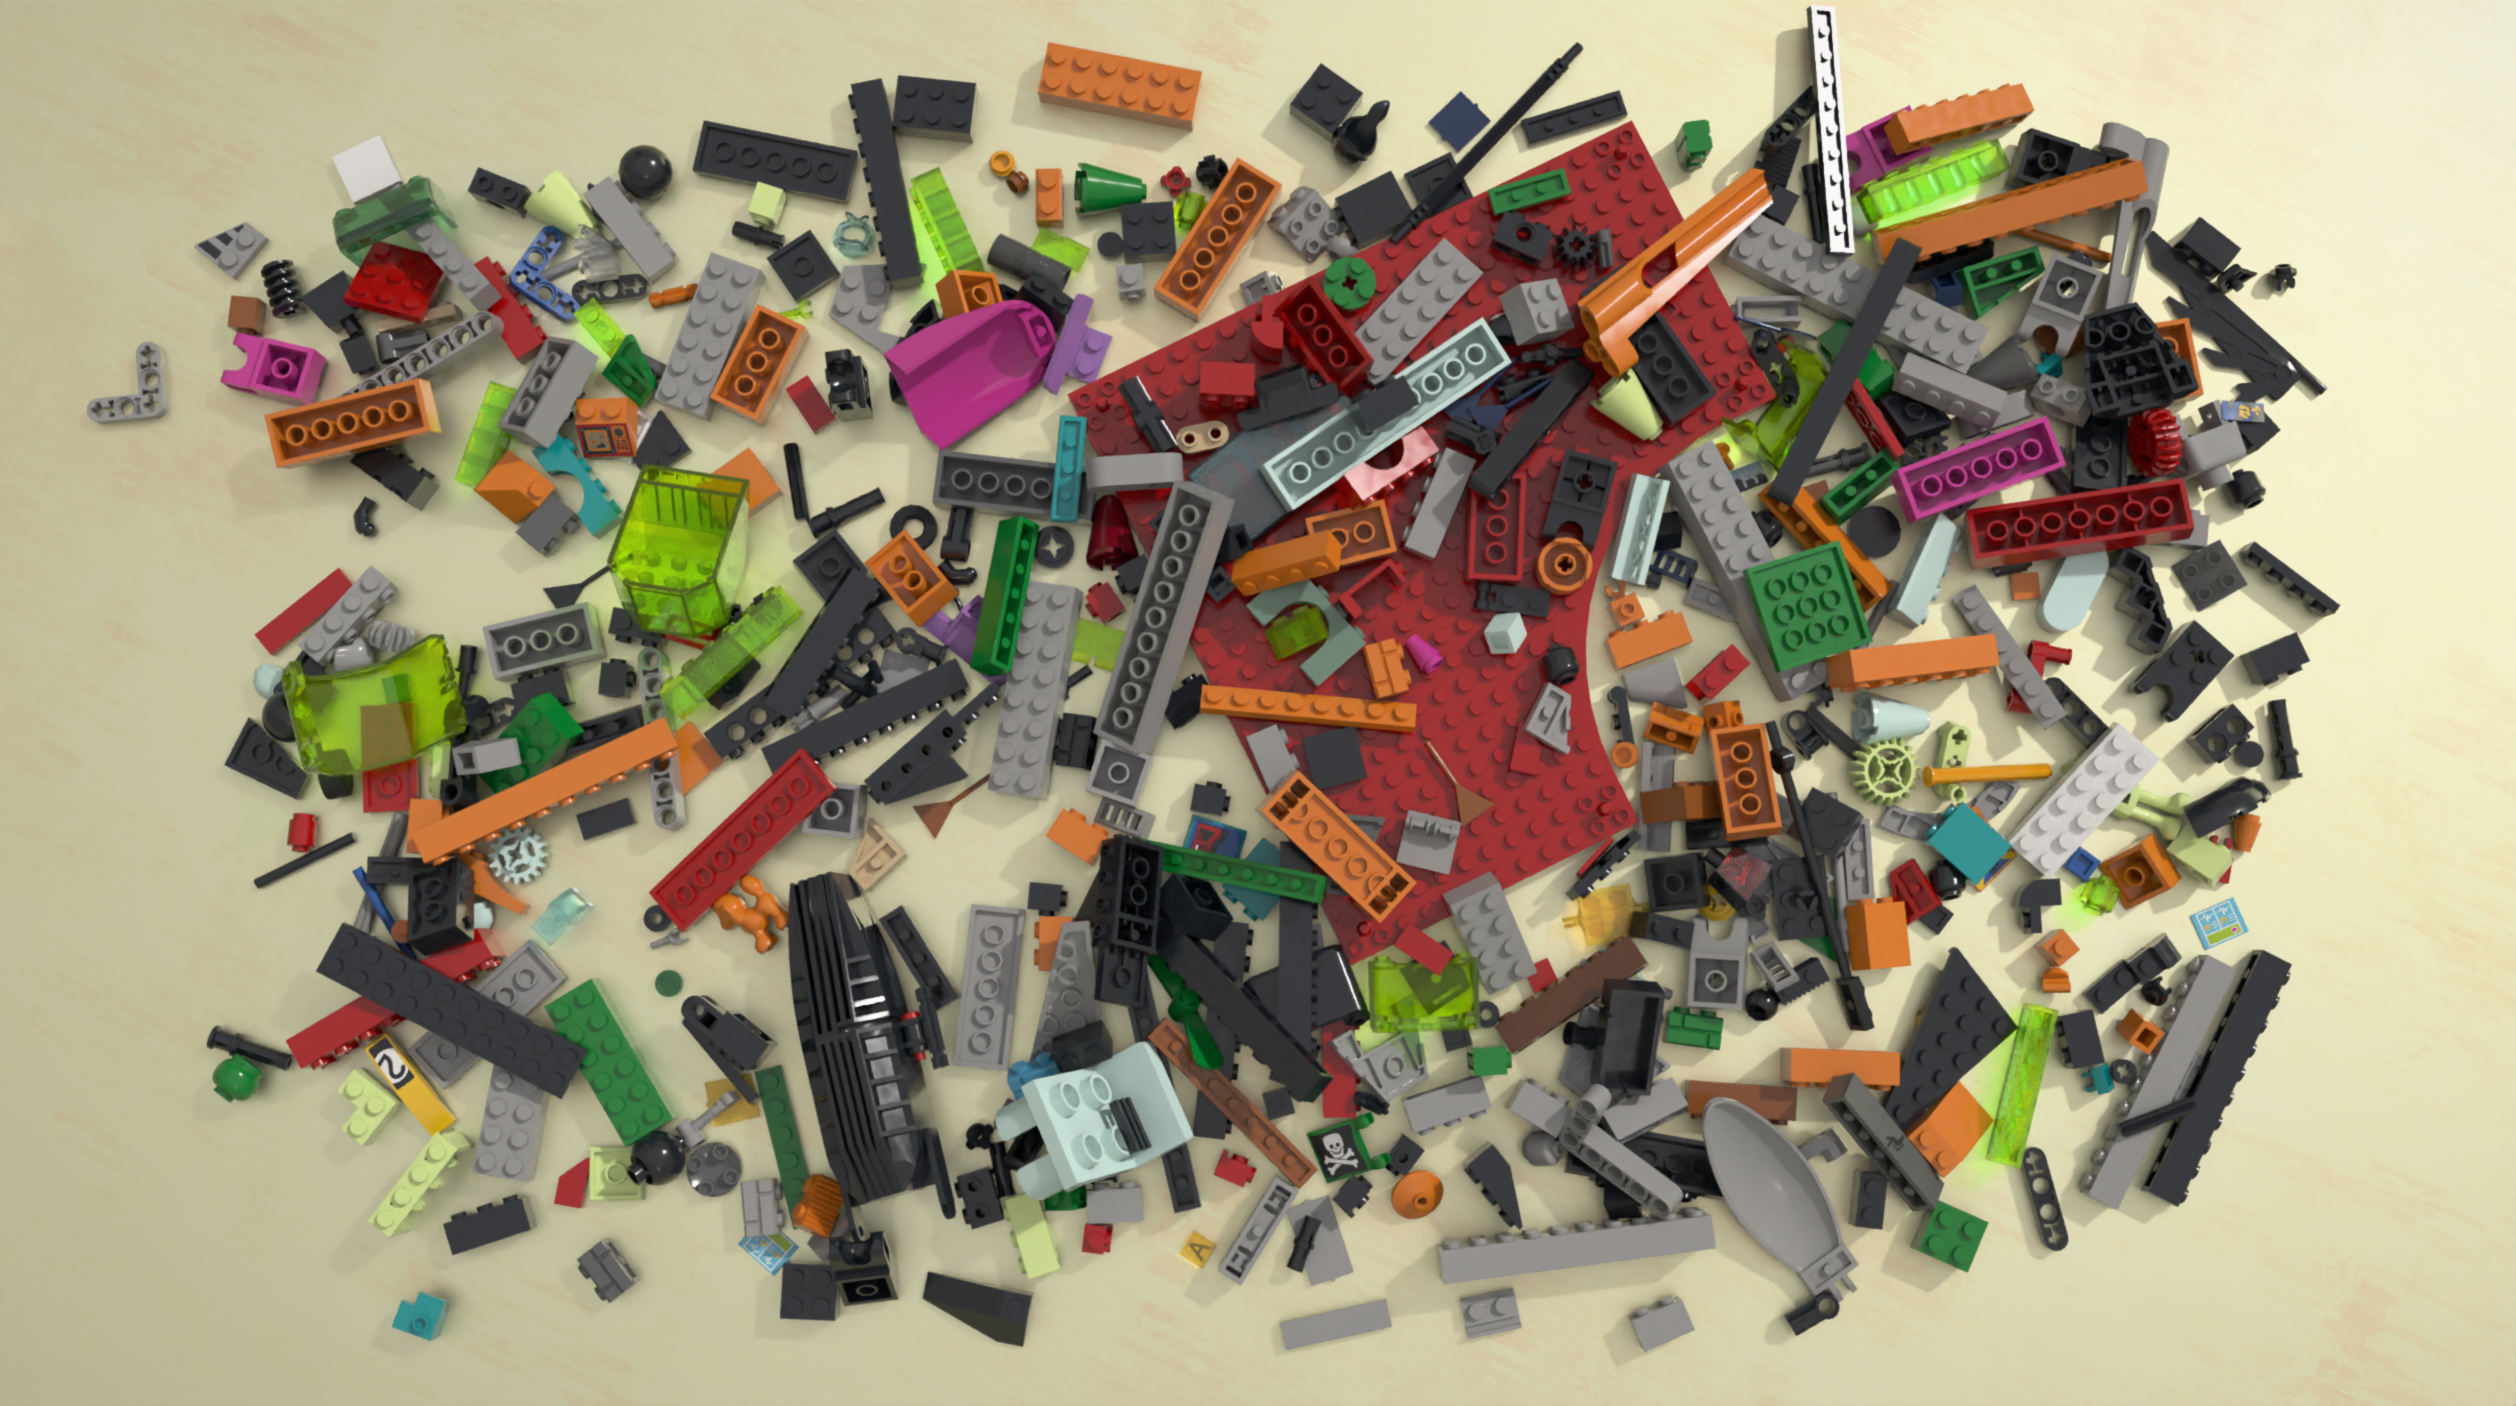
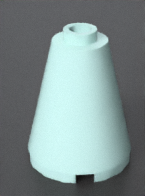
[1851,692,1930,745]

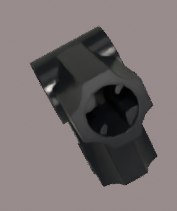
[1445,415,1503,457]

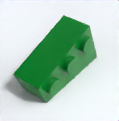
[1955,245,2045,321]

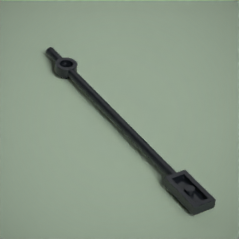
[1765,720,1875,1031]

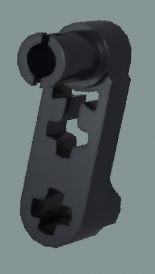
[1751,328,1800,408]

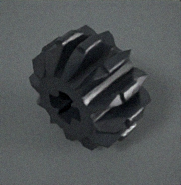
[1553,224,1599,271]

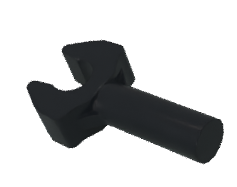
[1064,665,1093,702]

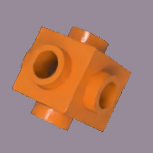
[1702,700,1744,737]

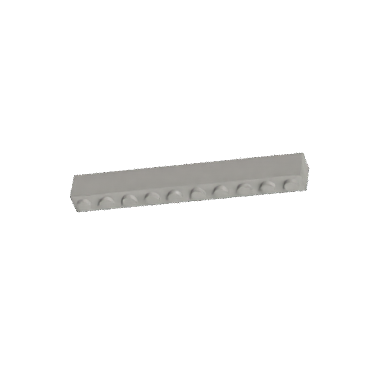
[2080,955,2237,1210]

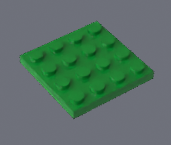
[1742,540,1873,673]

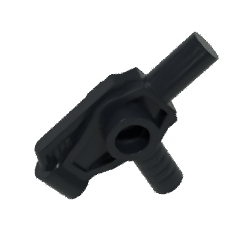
[1517,343,1583,367]

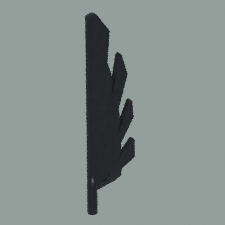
[2146,230,2328,401]

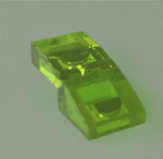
[1031,226,1090,272]

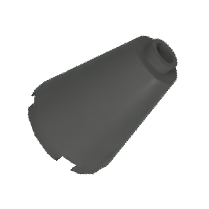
[1966,334,2039,391]

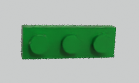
[1487,168,1571,217]

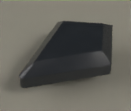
[2216,264,2258,294]

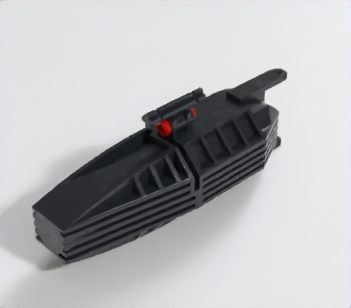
[788,871,956,1244]

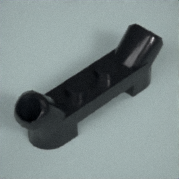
[440,695,490,813]

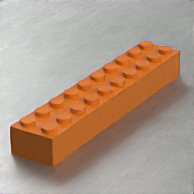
[1869,157,2149,265]

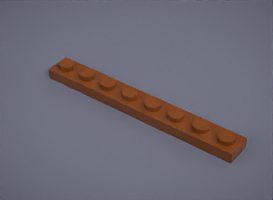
[1146,1017,1318,1189]

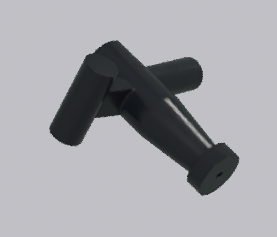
[826,660,884,710]

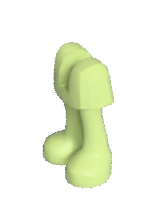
[2111,783,2189,842]

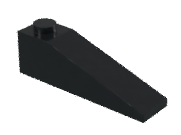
[922,1271,1034,1347]

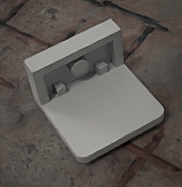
[1267,186,1345,262]

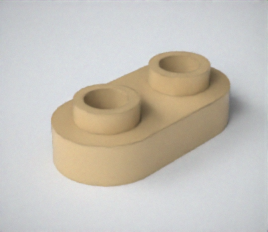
[1176,421,1229,454]

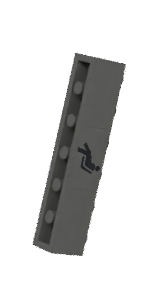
[1822,1073,1944,1211]

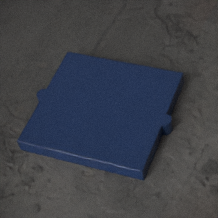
[1428,91,1491,153]

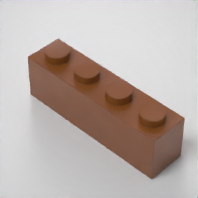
[1684,1080,1798,1125]

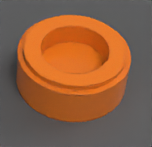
[1611,742,1639,769]

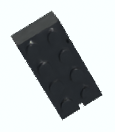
[1590,978,1665,1096]

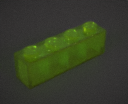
[455,381,517,488]

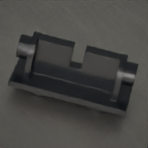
[1493,367,1551,404]

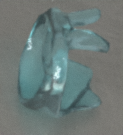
[833,212,874,259]

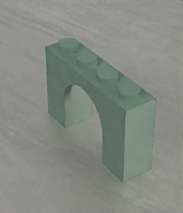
[1246,579,1366,688]

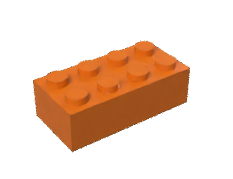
[710,304,809,426]
[1709,723,1782,842]
[1780,1047,1900,1091]

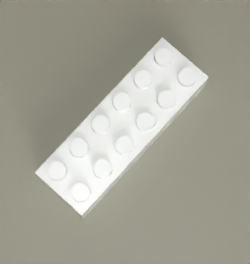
[2005,722,2160,879]

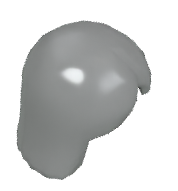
[333,637,375,676]

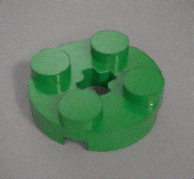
[1323,257,1376,312]

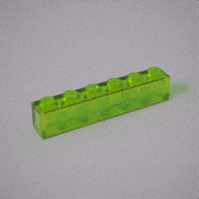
[1856,138,2011,225]
[658,585,805,720]
[1985,1003,2059,1169]

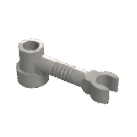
[675,1090,739,1152]

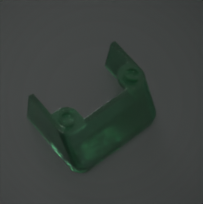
[332,175,458,268]

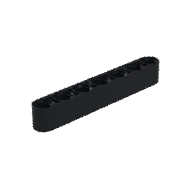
[1468,358,1596,502]

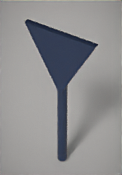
[1442,356,1518,423]
[1468,375,1556,431]

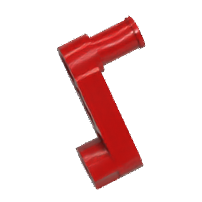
[2006,640,2072,716]

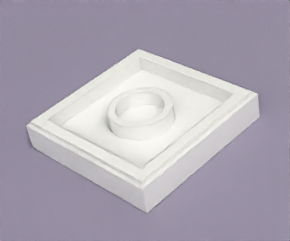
[332,135,403,205]

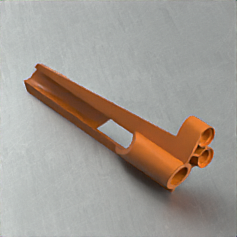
[1577,168,1773,378]

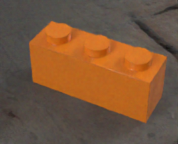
[1604,610,1693,672]

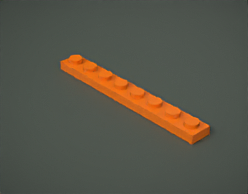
[1200,684,1417,733]

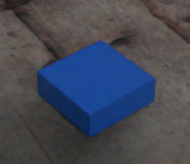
[2062,846,2101,883]

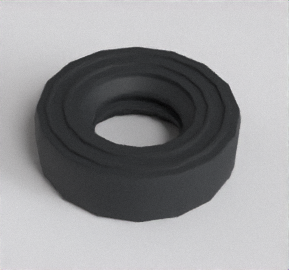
[889,505,937,550]

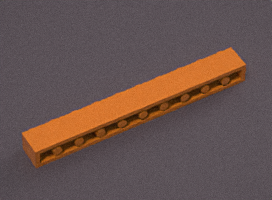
[411,717,680,866]

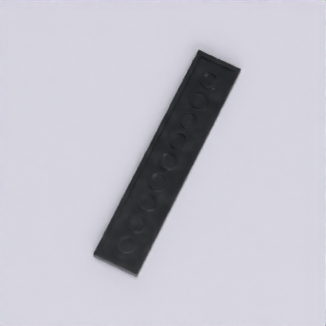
[316,922,589,1099]

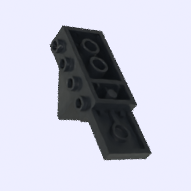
[864,682,1001,805]
[1075,834,1164,1009]

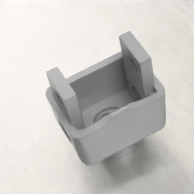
[2172,399,2246,492]

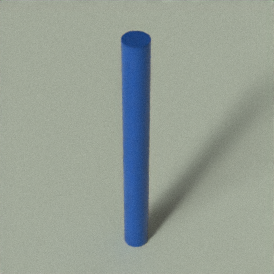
[352,866,417,959]

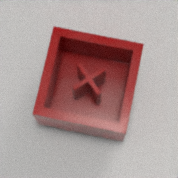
[1199,361,1255,411]

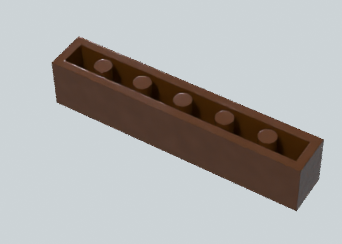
[1494,936,1649,1055]

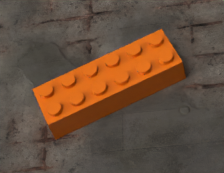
[1038,42,1202,131]
[1154,157,1282,323]
[264,378,442,469]
[1825,633,2000,693]

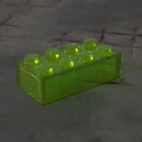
[909,167,985,274]

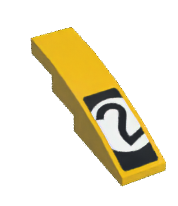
[364,1031,456,1137]

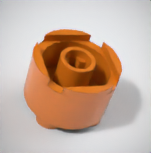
[1535,537,1592,595]

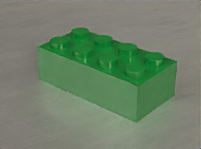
[478,692,585,794]

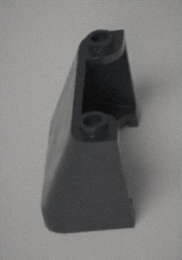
[1243,944,1372,1031]

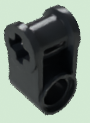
[1780,710,1829,761]

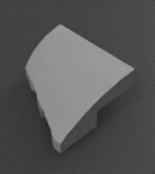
[1620,657,1688,709]

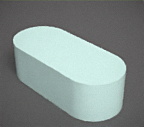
[2035,551,2109,634]

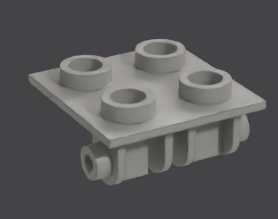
[1396,810,1461,875]

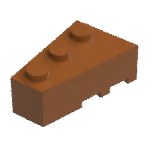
[1640,781,1722,824]

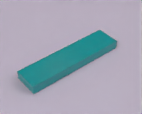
[1050,415,1087,524]

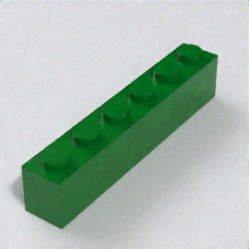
[970,516,1040,677]

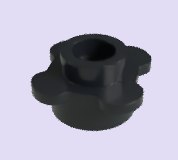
[1740,894,1769,921]
[966,1123,994,1150]

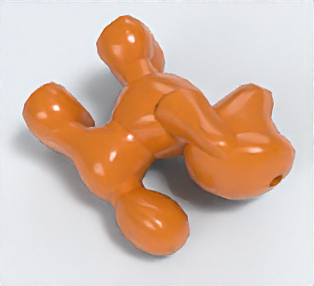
[712,875,789,954]

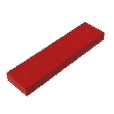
[255,568,353,656]

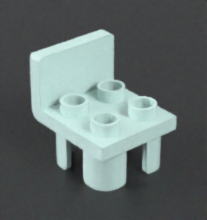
[995,1040,1194,1200]

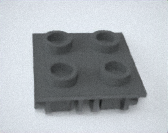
[2172,539,2248,611]

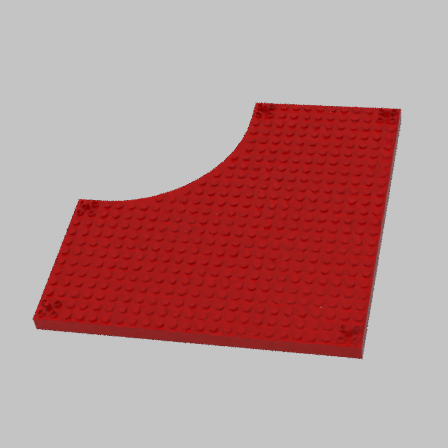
[1067,120,1776,966]

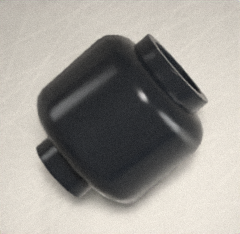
[2225,469,2266,510]
[1751,510,1783,548]
[1541,644,1580,686]
[1928,859,1966,901]

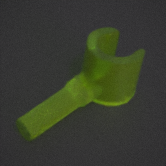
[778,300,813,319]

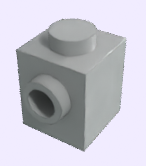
[1116,263,1146,301]

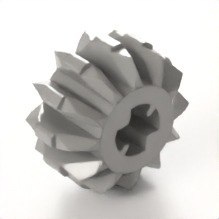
[367,620,416,654]

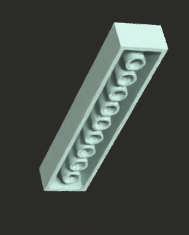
[1258,317,1512,512]

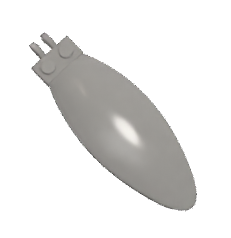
[1702,1097,1859,1302]

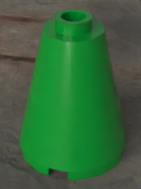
[1074,163,1147,216]

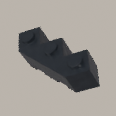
[2107,547,2173,656]

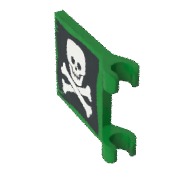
[1307,1112,1391,1184]

